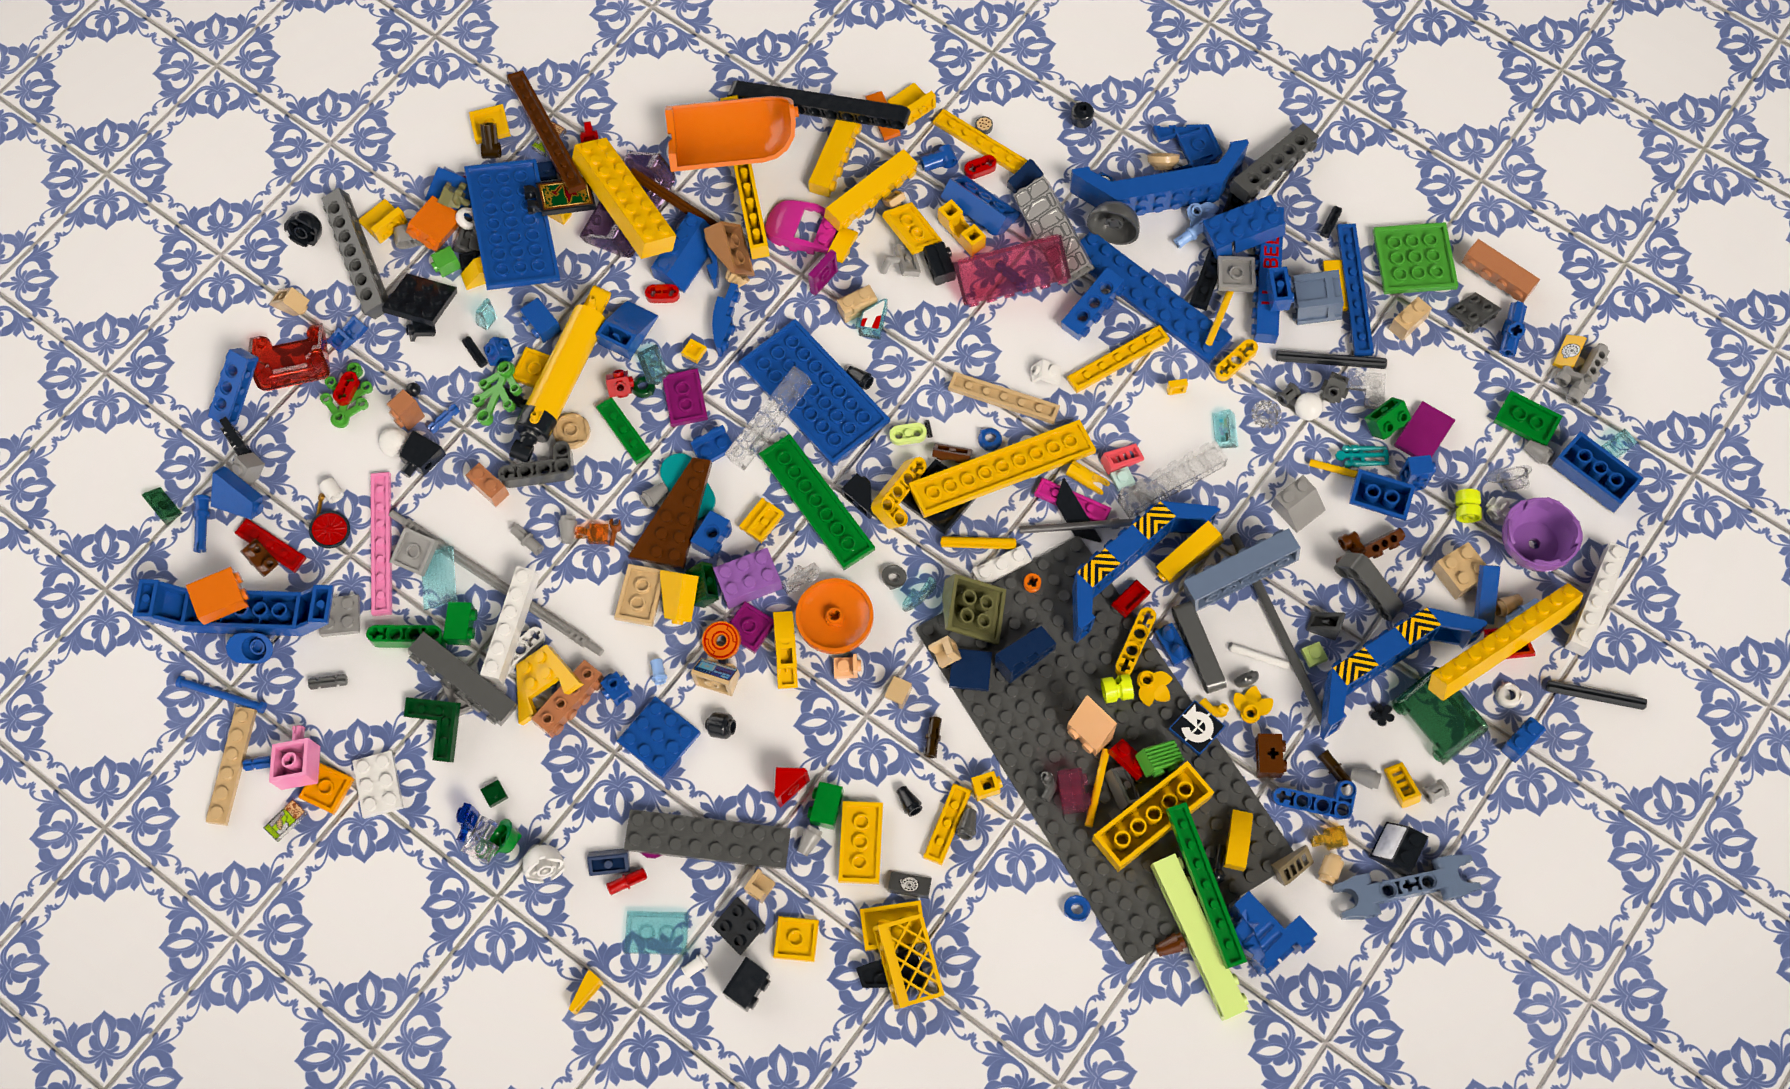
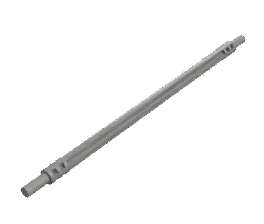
[389,510,604,656]

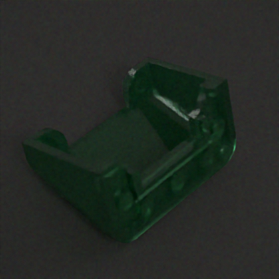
[1391,667,1488,765]

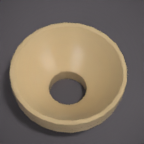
[1147,153,1180,170]

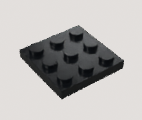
[382,274,457,327]
[901,459,975,535]

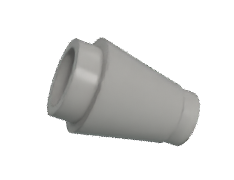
[1524,440,1555,465]
[639,483,668,508]
[558,515,577,544]
[1350,768,1382,789]
[797,825,823,857]

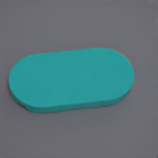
[660,453,716,520]

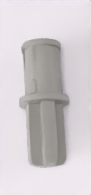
[510,524,544,556]

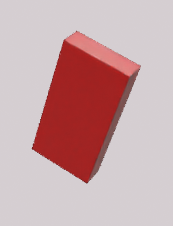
[1111,579,1151,618]

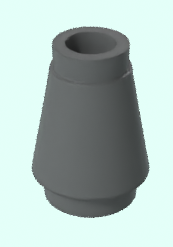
[956,808,977,840]

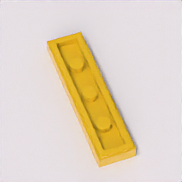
[923,783,972,866]

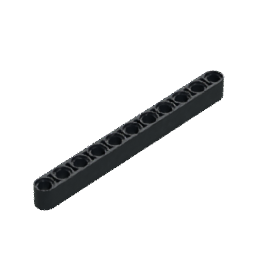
[727,80,911,130]

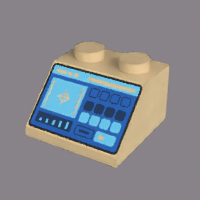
[691,658,740,696]

